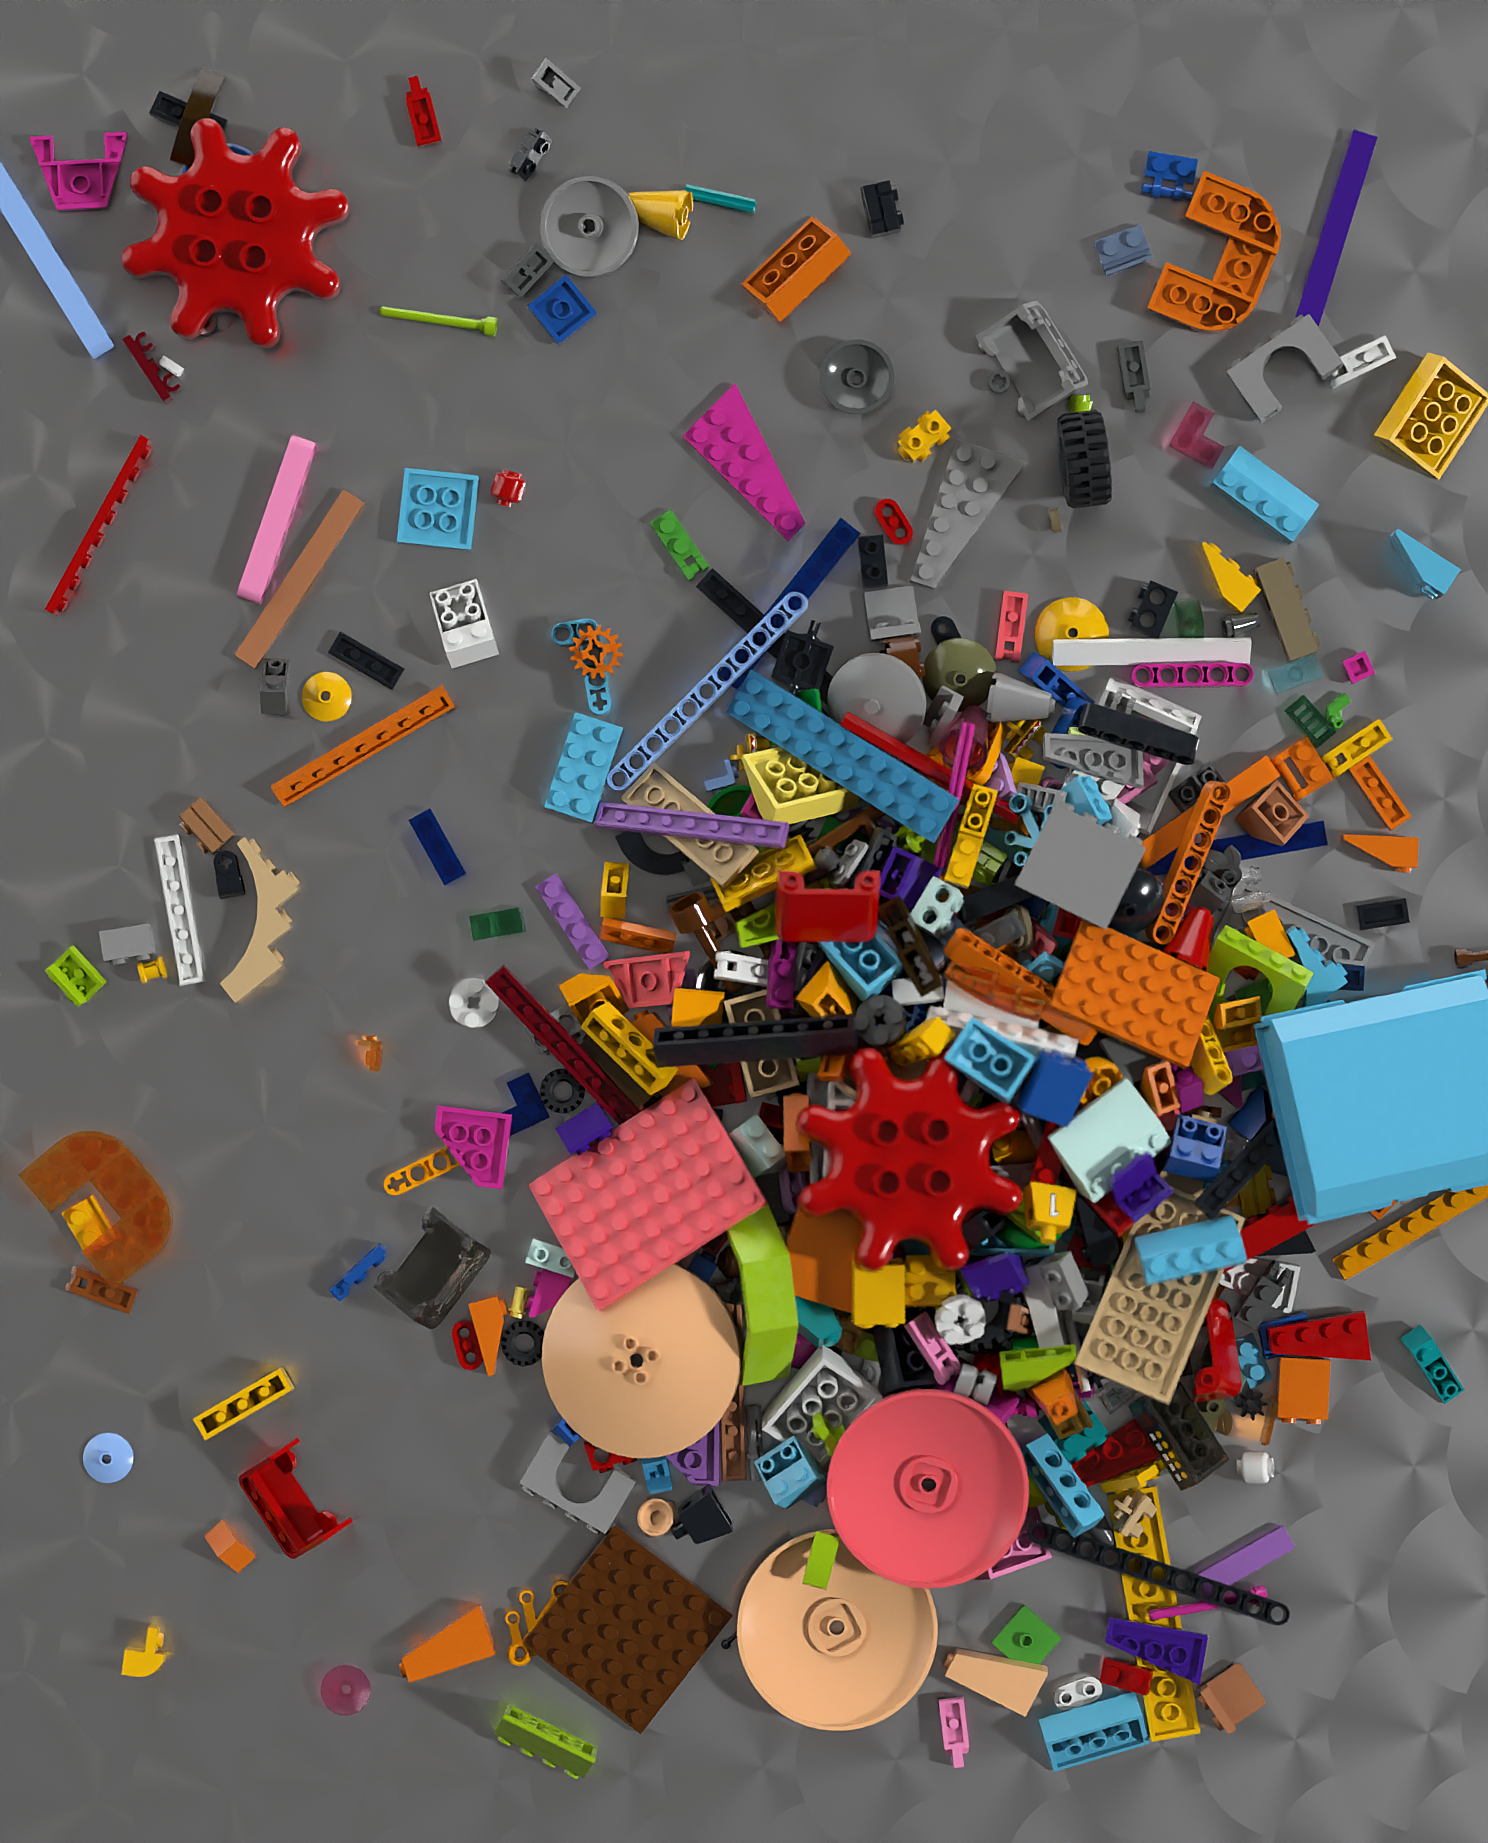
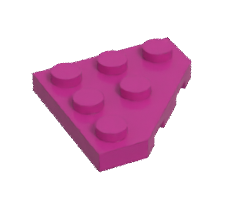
[434,1106,512,1189]

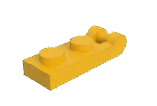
[1321,719,1393,778]

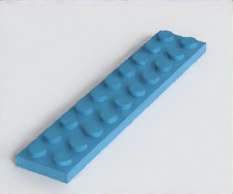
[726,670,960,843]

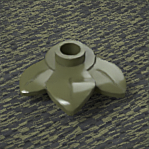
[1184,1399,1233,1439]

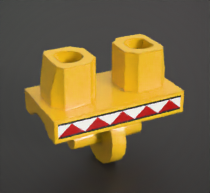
[1004,719,1048,760]
[730,733,770,770]

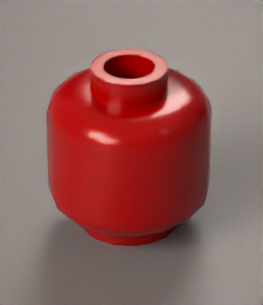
[490,469,526,507]

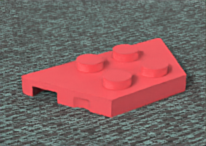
[603,951,690,1008]

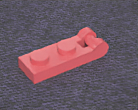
[995,591,1028,663]

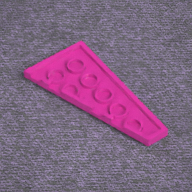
[683,384,806,541]

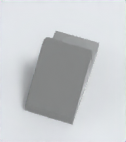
[531,58,581,108]

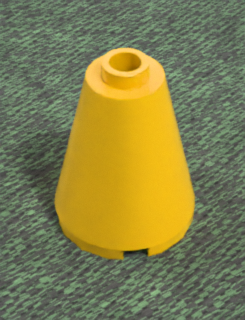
[629,190,693,240]

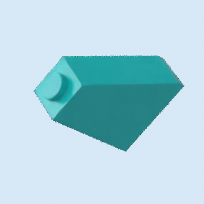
[795,1296,842,1348]

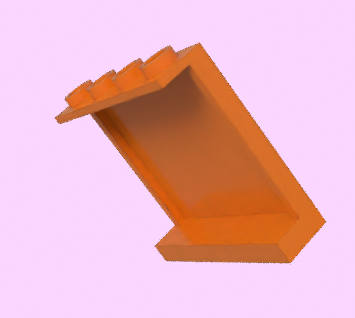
[785,1208,861,1313]

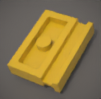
[61,1195,119,1256]

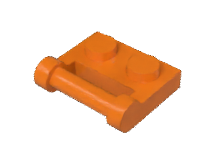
[1271,737,1333,802]

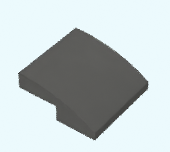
[1099,1036,1164,1085]

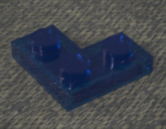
[502,1072,550,1136]

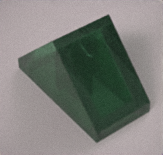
[1174,599,1204,638]

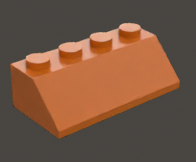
[741,216,851,322]

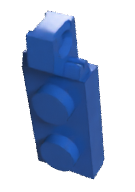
[329,1243,386,1301]

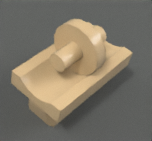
[1112,1490,1157,1538]

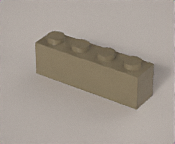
[1254,557,1320,663]

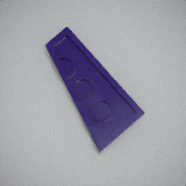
[1105,1617,1208,1685]

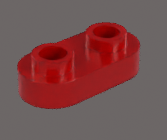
[875,499,913,546]
[452,1320,483,1370]

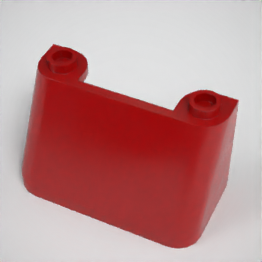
[775,871,880,942]
[1192,1297,1242,1403]

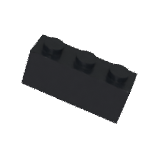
[872,1310,939,1394]

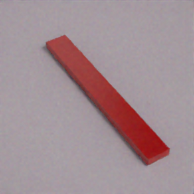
[840,711,1020,824]

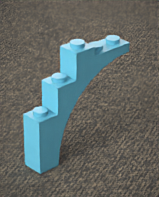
[1263,926,1348,1071]

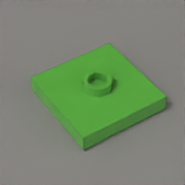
[991,1605,1062,1664]

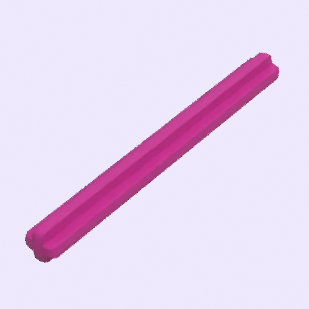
[934,722,975,868]

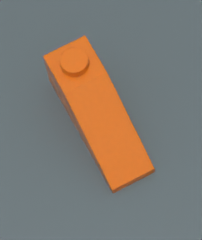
[1341,834,1419,873]
[468,1295,508,1377]

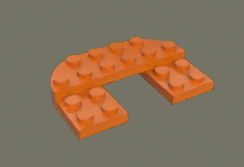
[1147,171,1281,333]

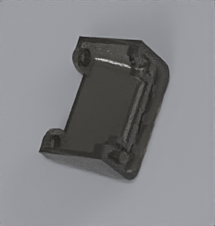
[373,1207,491,1329]

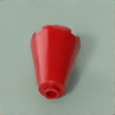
[1162,907,1214,972]

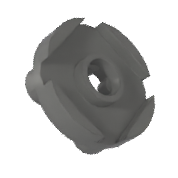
[855,994,906,1046]

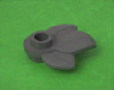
[1201,845,1242,887]

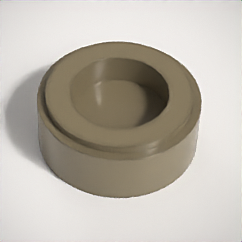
[1049,507,1062,533]

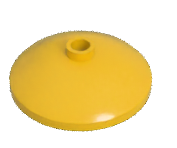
[1034,597,1109,672]

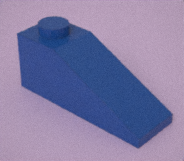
[1018,652,1095,715]

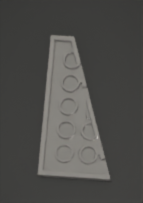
[910,439,1026,589]
[1210,881,1376,966]

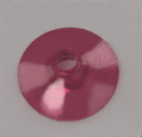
[321,1665,371,1715]

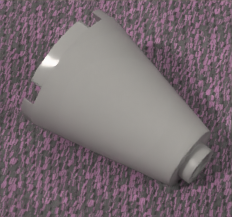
[986,672,1056,722]

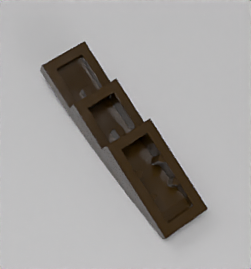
[878,895,943,998]

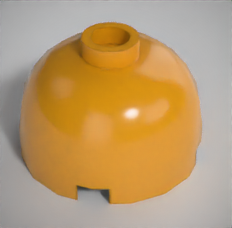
[1080,1057,1122,1106]

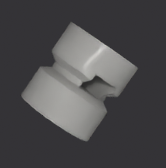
[953,1363,997,1406]

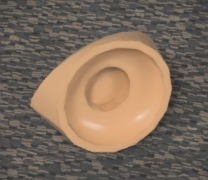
[637,1499,676,1538]

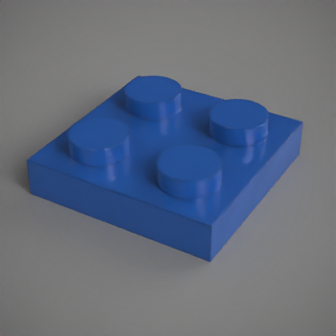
[527,275,597,345]

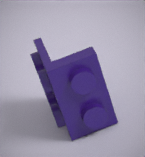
[1110,1151,1173,1224]

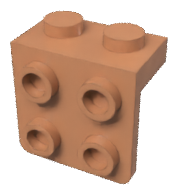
[1198,1663,1265,1735]

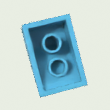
[1389,529,1461,599]
[818,932,904,1002]
[944,1017,1036,1104]

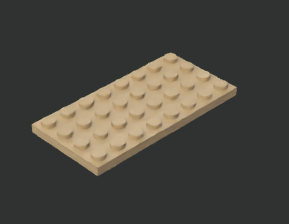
[1074,1186,1245,1405]

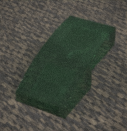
[469,907,526,941]

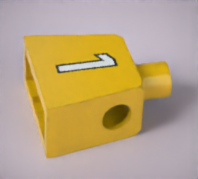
[1022,1182,1076,1245]

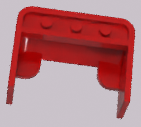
[239,1438,353,1559]

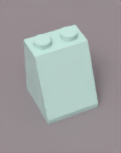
[728,1114,785,1178]

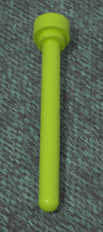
[378,306,498,337]

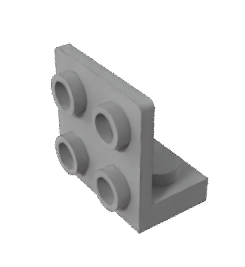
[864,586,921,642]

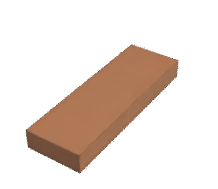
[1007,1304,1033,1336]

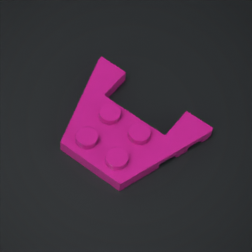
[30,132,128,211]

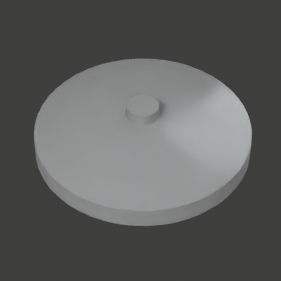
[540,176,639,276]
[827,653,926,752]

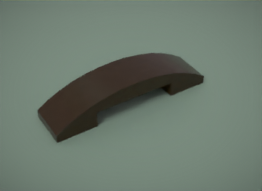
[170,68,226,167]

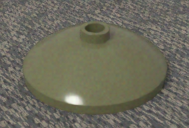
[922,638,997,712]

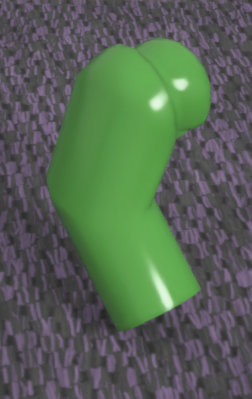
[1326,692,1351,729]

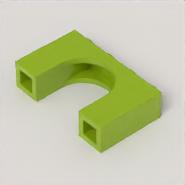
[1207,925,1314,1016]

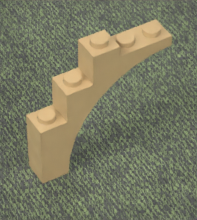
[220,837,301,1003]

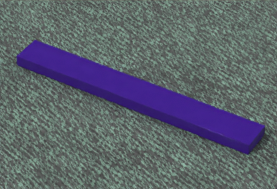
[1295,130,1378,326]

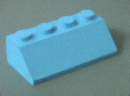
[1210,446,1319,545]
[1134,1215,1247,1287]
[1039,1692,1149,1772]

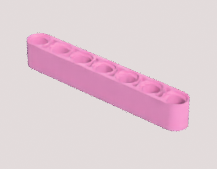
[237,435,317,605]

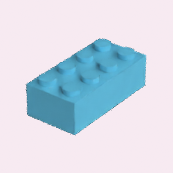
[544,712,624,824]

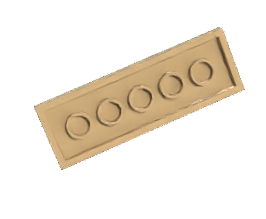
[620,762,759,889]

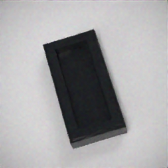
[1356,898,1410,930]

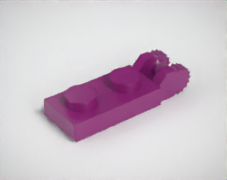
[766,939,796,1011]

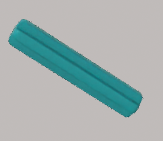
[684,185,756,213]

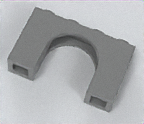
[1226,314,1344,423]
[519,1430,636,1535]

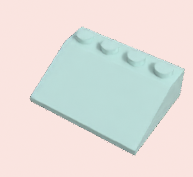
[1047,1077,1172,1203]

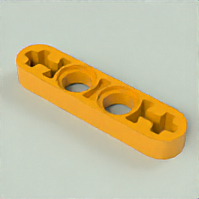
[384,1147,460,1196]

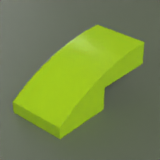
[802,1531,840,1590]

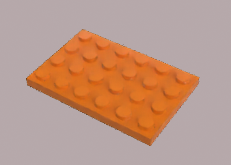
[1048,919,1220,1069]

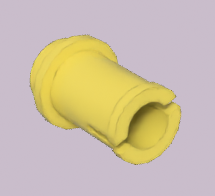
[508,1287,531,1319]

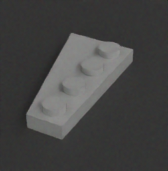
[1043,733,1144,789]

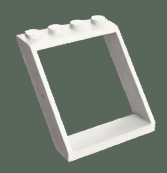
[1061,676,1202,836]

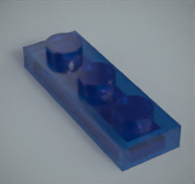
[408,808,466,886]

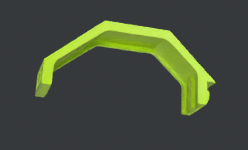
[726,1204,799,1386]

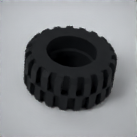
[1057,410,1112,509]
[926,1256,1024,1354]

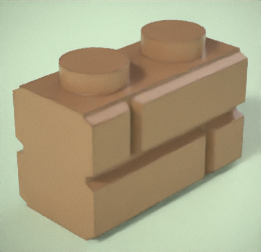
[179,797,236,855]

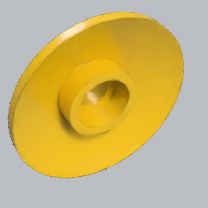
[302,672,352,722]

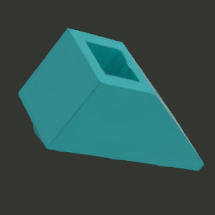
[1400,1325,1464,1404]

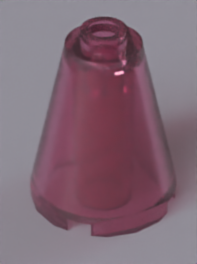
[938,706,988,772]

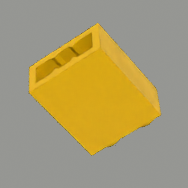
[852,1258,905,1328]

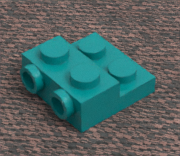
[1037,1399,1108,1463]

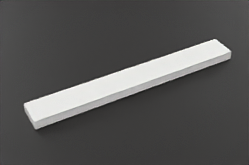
[1052,638,1252,666]

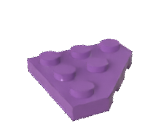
[666,1422,719,1486]

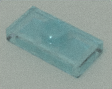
[1268,654,1324,694]

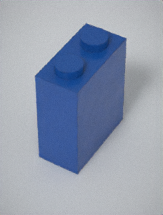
[1016,1049,1093,1127]

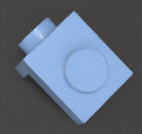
[704,759,739,795]

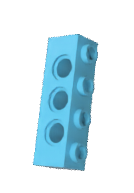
[1021,1434,1105,1538]

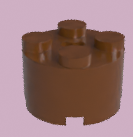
[879,634,925,680]

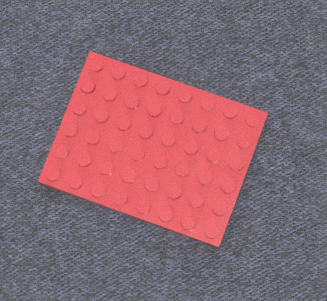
[528,1078,768,1311]

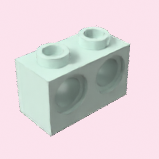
[911,876,964,939]
[525,1238,576,1278]

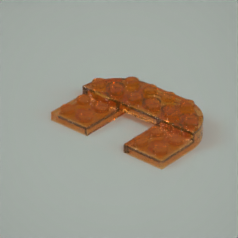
[18,1131,173,1290]

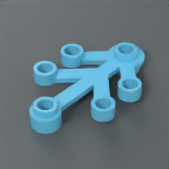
[1004,793,1053,868]

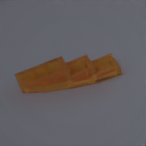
[944,961,1046,1023]

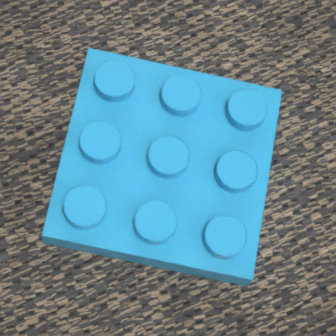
[397,468,479,551]

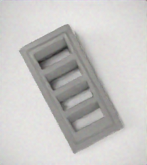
[1017,782,1067,813]

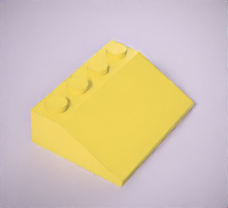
[741,747,860,824]

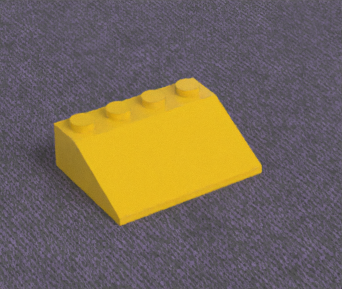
[1374,353,1488,480]

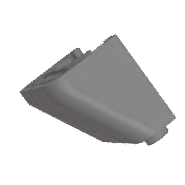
[976,301,1088,421]

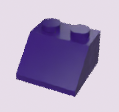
[960,1253,1030,1302]

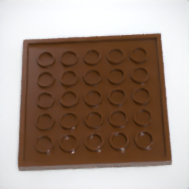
[522,1524,733,1734]

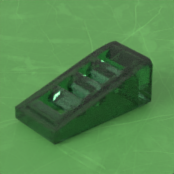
[1284,695,1336,749]

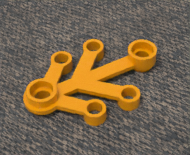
[505,1581,568,1666]

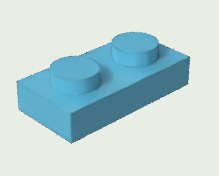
[1235,1333,1273,1389]

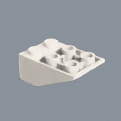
[429,579,499,668]

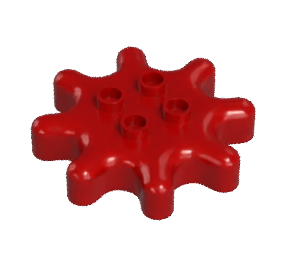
[121,118,350,349]
[795,1047,1022,1273]

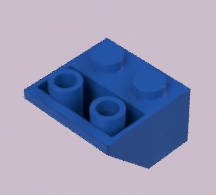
[1164,1114,1227,1183]

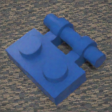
[1142,151,1198,202]

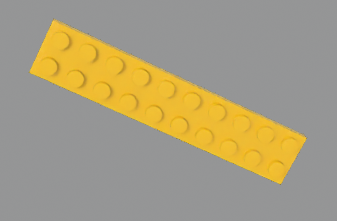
[1106,1485,1200,1742]

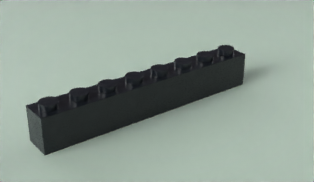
[653,1014,858,1068]

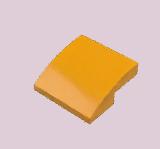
[1213,996,1262,1053]

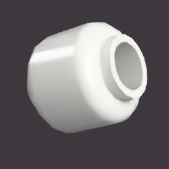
[1236,1451,1274,1484]

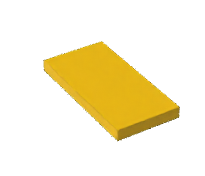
[710,834,817,912]

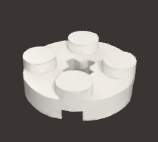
[449,978,499,1028]
[935,1295,986,1344]

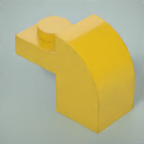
[121,1625,167,1677]

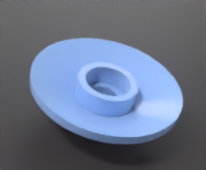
[83,1433,133,1483]

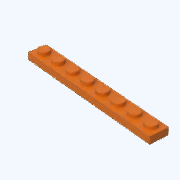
[271,685,455,807]

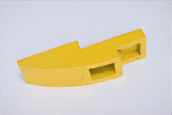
[944,784,998,889]

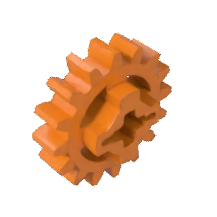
[569,625,623,680]

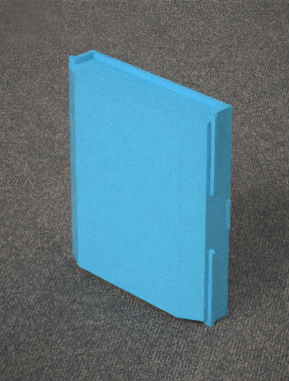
[1254,970,1488,1225]

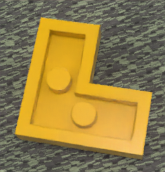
[1100,1458,1167,1495]

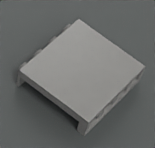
[1014,801,1146,929]

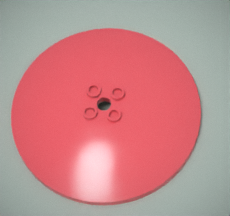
[827,1389,1029,1588]

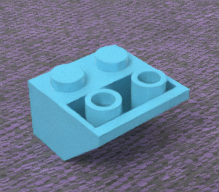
[754,1436,827,1509]

